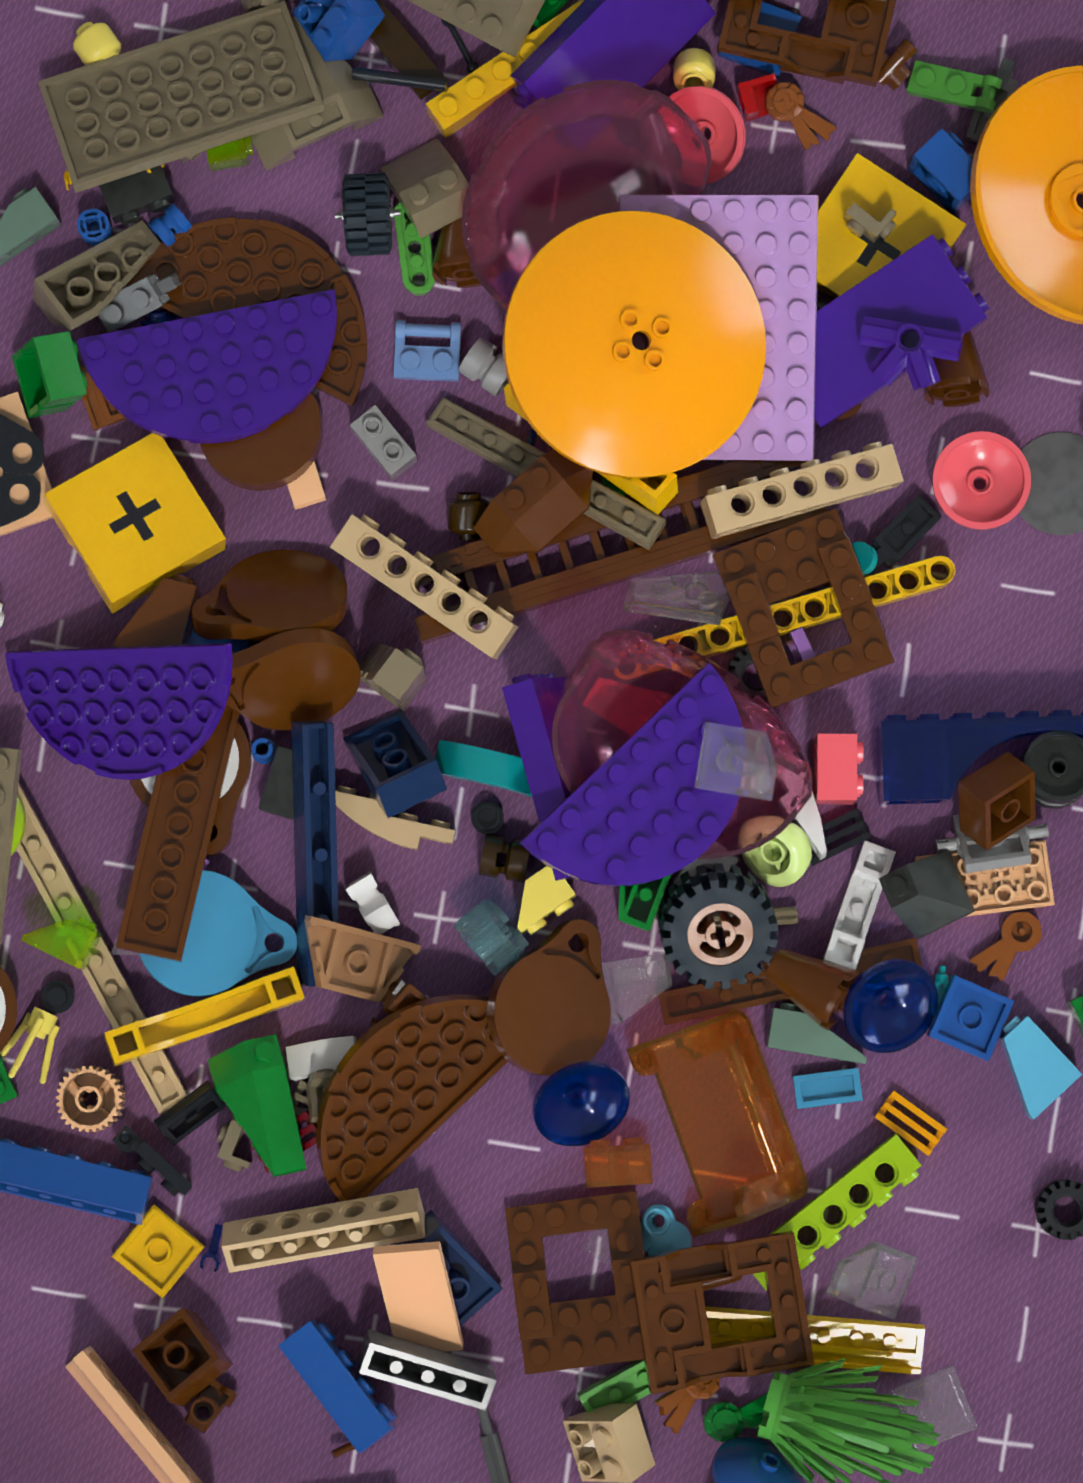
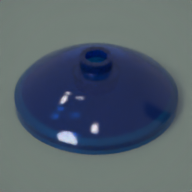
[843,959,938,1053]
[532,1061,630,1146]

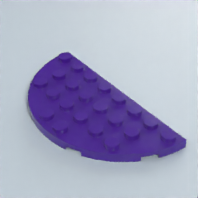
[77,289,337,444]
[5,643,233,780]
[520,663,746,886]

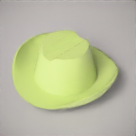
[740,818,812,887]

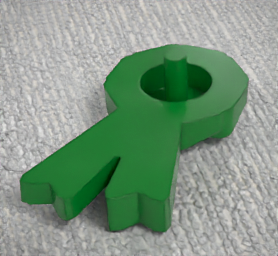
[702,1392,768,1442]

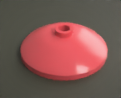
[660,86,746,185]
[932,431,1031,530]

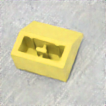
[517,866,576,935]

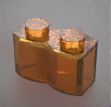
[583,1137,653,1188]

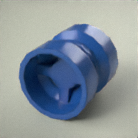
[148,203,192,248]
[77,209,113,247]

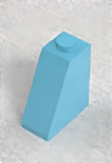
[1000,1015,1082,1120]

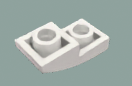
[286,1036,357,1081]

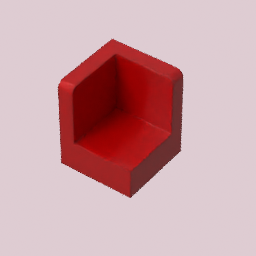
[736,73,777,122]

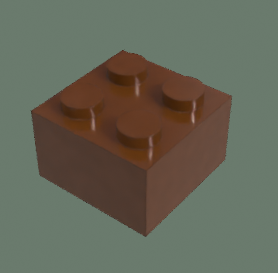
[958,751,1036,851]
[132,1307,233,1407]

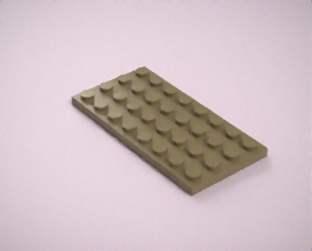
[38,0,325,193]

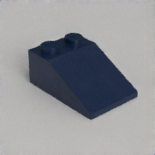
[343,710,447,818]
[392,1210,503,1327]

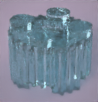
[452,898,529,976]

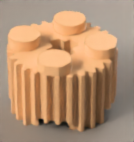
[56,1066,126,1133]

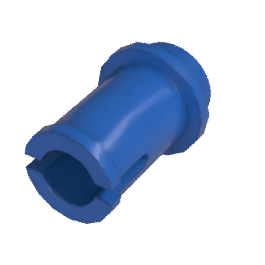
[251,738,277,764]

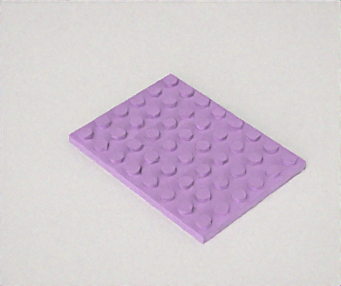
[620,195,819,461]

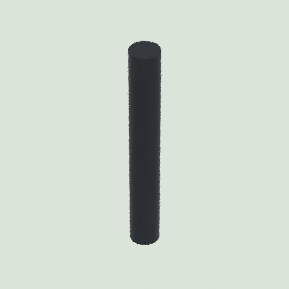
[352,67,449,92]

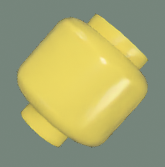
[73,22,121,66]
[673,48,716,90]

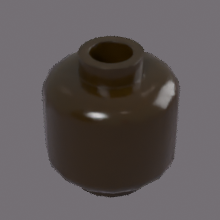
[447,492,489,540]

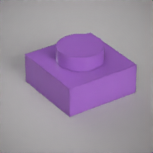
[786,627,815,662]

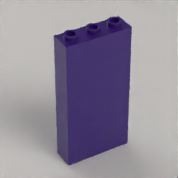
[510,0,716,150]
[815,234,990,428]
[502,673,594,881]

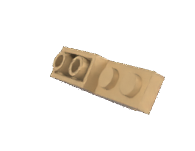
[335,786,456,851]

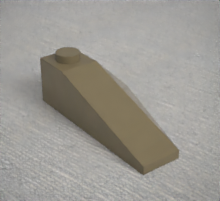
[33,220,161,330]

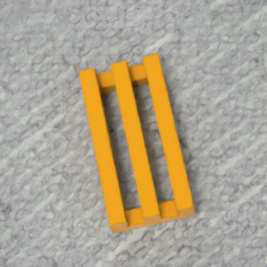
[874,1090,948,1156]

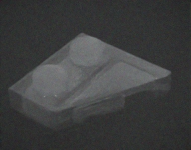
[602,953,673,1026]

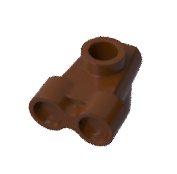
[878,39,918,91]
[184,1380,238,1434]

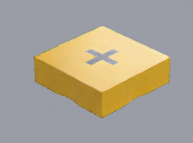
[817,153,966,299]
[44,433,226,614]

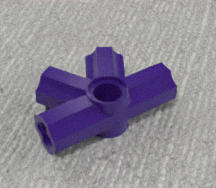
[859,316,963,391]

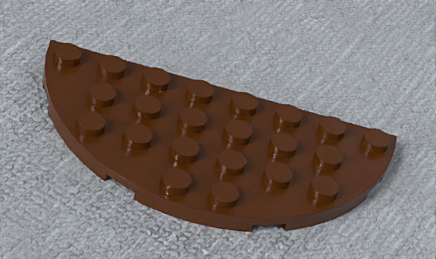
[124,217,367,408]
[316,994,508,1202]

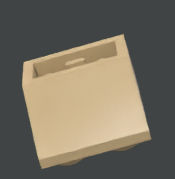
[563,1403,655,1483]

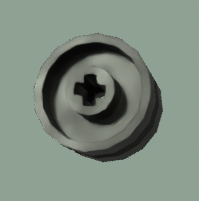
[1021,730,1083,809]

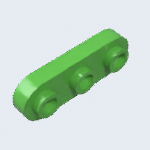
[394,202,435,296]

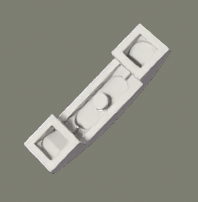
[823,841,896,970]

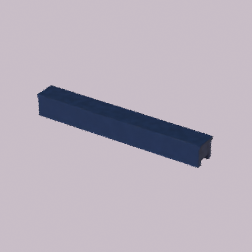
[291,721,339,987]

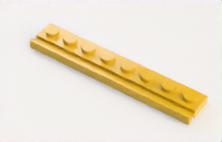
[705,1306,925,1375]

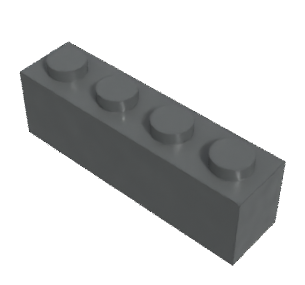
[357,1329,497,1410]

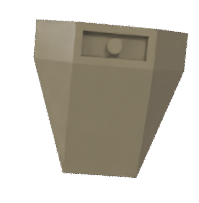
[252,17,384,171]

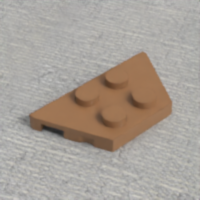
[304,915,421,1003]

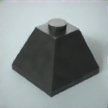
[878,851,975,939]

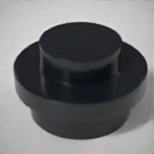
[471,802,504,834]
[41,980,75,1013]

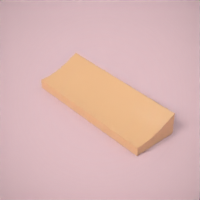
[65,1345,203,1483]

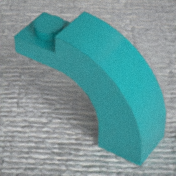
[435,740,532,798]

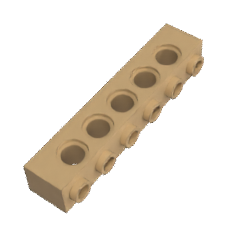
[700,442,904,539]
[330,514,518,660]
[221,1188,425,1273]

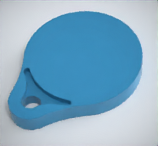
[138,870,297,997]

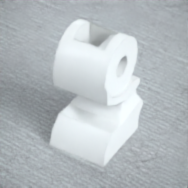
[345,871,400,935]

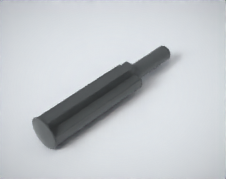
[477,1408,510,1483]

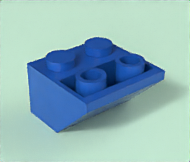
[293,0,385,61]

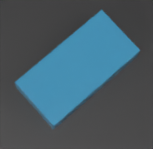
[792,1068,863,1109]

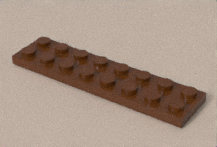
[116,706,240,962]

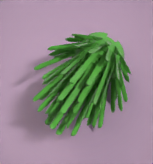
[757,1358,940,1483]

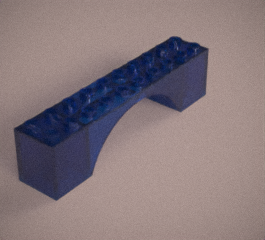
[876,710,1083,805]

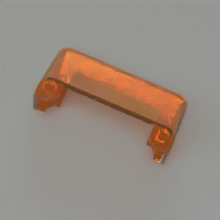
[626,1010,808,1237]

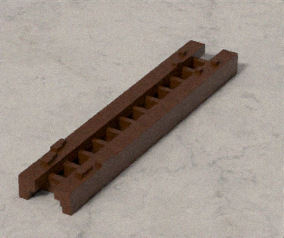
[398,460,828,645]

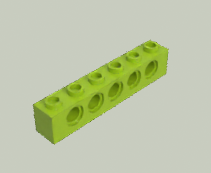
[753,1134,922,1291]

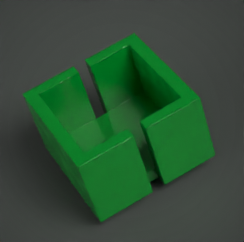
[11,331,87,418]

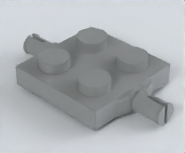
[935,815,1049,873]

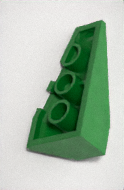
[208,1034,306,1177]

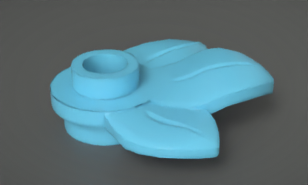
[641,1204,691,1256]

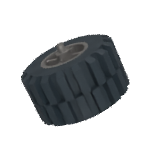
[335,172,400,257]

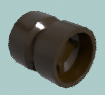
[479,833,530,883]

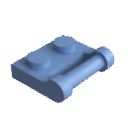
[393,320,461,382]

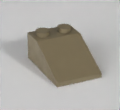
[380,139,478,238]

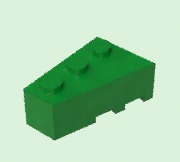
[618,874,671,933]

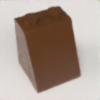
[112,574,202,647]

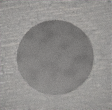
[1019,432,1083,535]

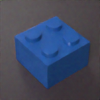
[908,128,974,215]

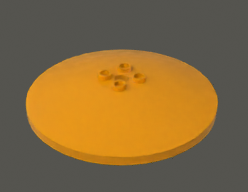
[970,66,1083,324]
[502,211,766,478]

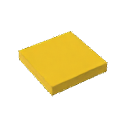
[111,1204,205,1298]

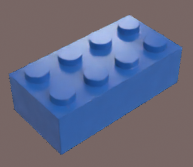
[278,1321,397,1454]

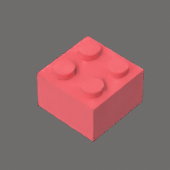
[813,734,864,805]

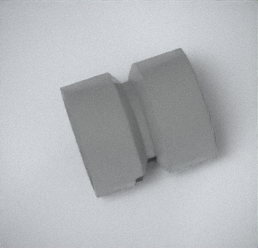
[458,337,508,397]

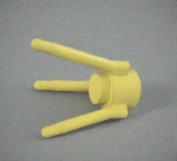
[0,1006,60,1084]

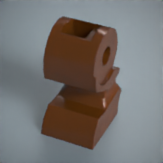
[381,977,428,1015]

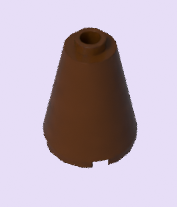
[432,198,497,288]
[924,331,989,407]
[763,948,859,1030]

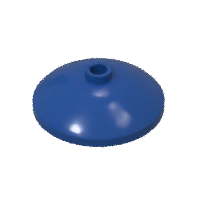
[712,1437,805,1483]

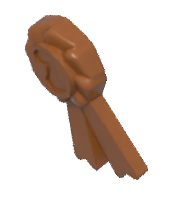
[765,82,837,151]
[969,912,1042,982]
[654,1378,720,1434]

